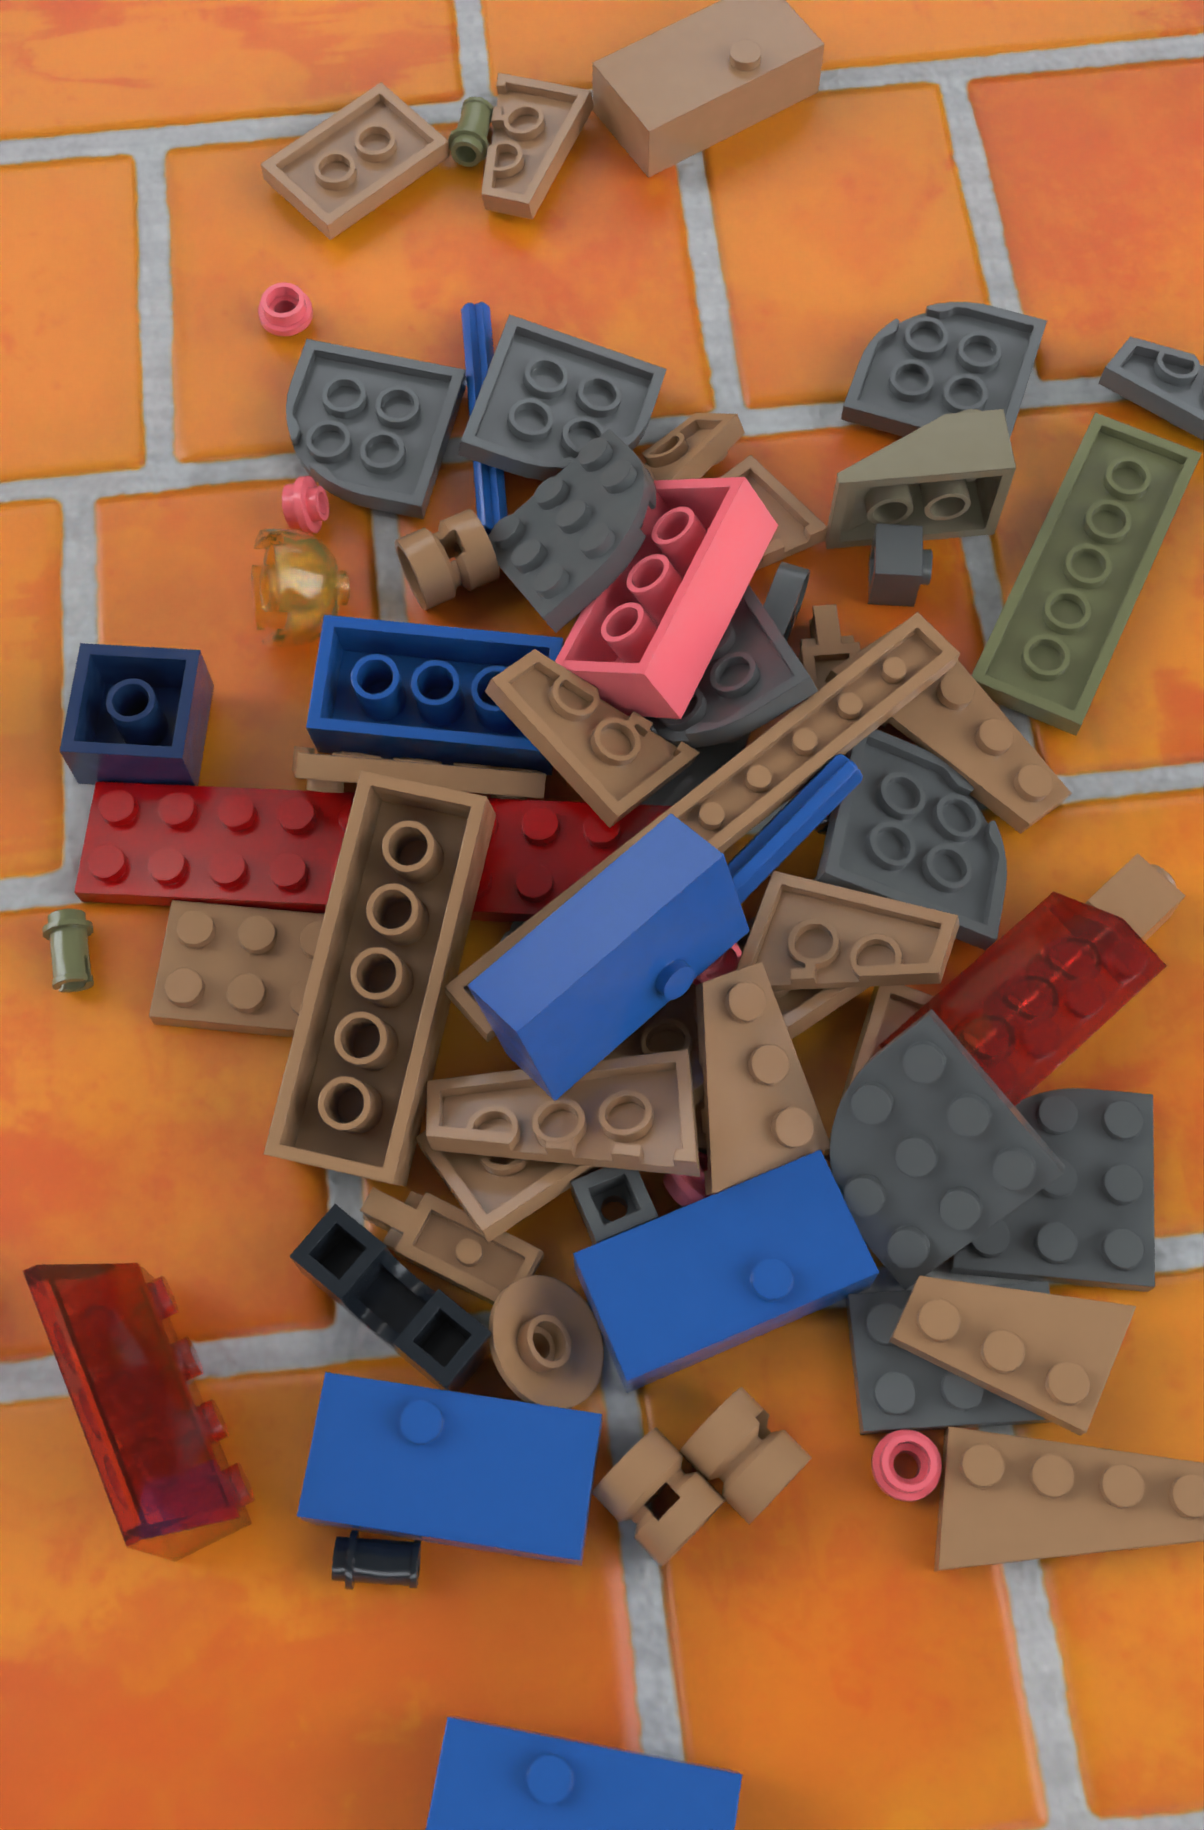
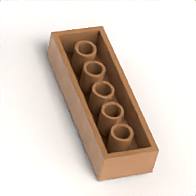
[264,771,496,1187]

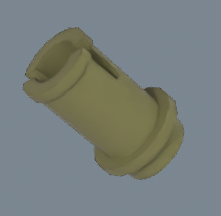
[448,96,493,167]
[42,909,94,992]

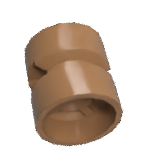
[394,509,500,611]
[679,1387,812,1525]
[592,1428,726,1567]

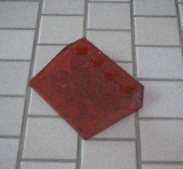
[23,1263,255,1562]

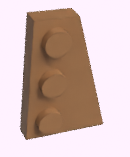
[889,1276,1136,1436]

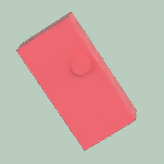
[555,477,778,719]

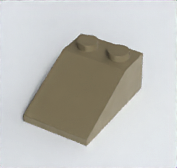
[825,409,1016,549]

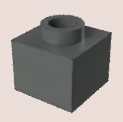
[868,523,933,607]
[570,1167,659,1245]

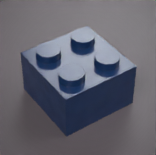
[60,643,214,786]

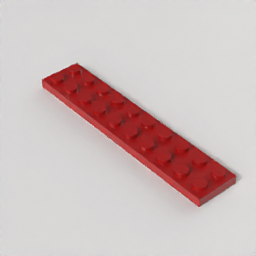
[74,782,672,923]

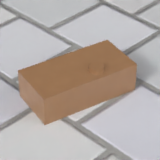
[592,0,824,178]

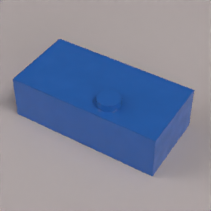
[306,615,564,776]
[467,813,750,1101]
[573,1150,879,1393]
[297,1372,602,1566]
[426,1716,742,1830]

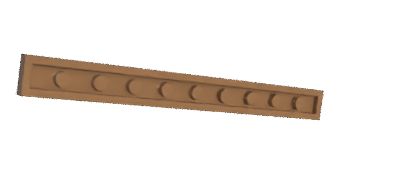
[444,612,960,1042]

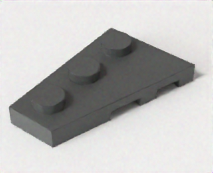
[1099,337,1204,441]

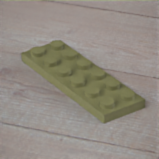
[971,412,1202,736]

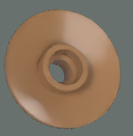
[488,1275,604,1409]

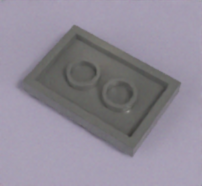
[845,1281,1051,1435]

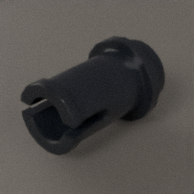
[332,1530,421,1590]

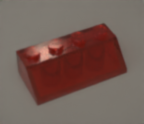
[879,891,1167,1106]

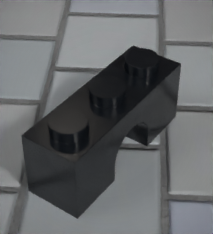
[290,1204,492,1392]

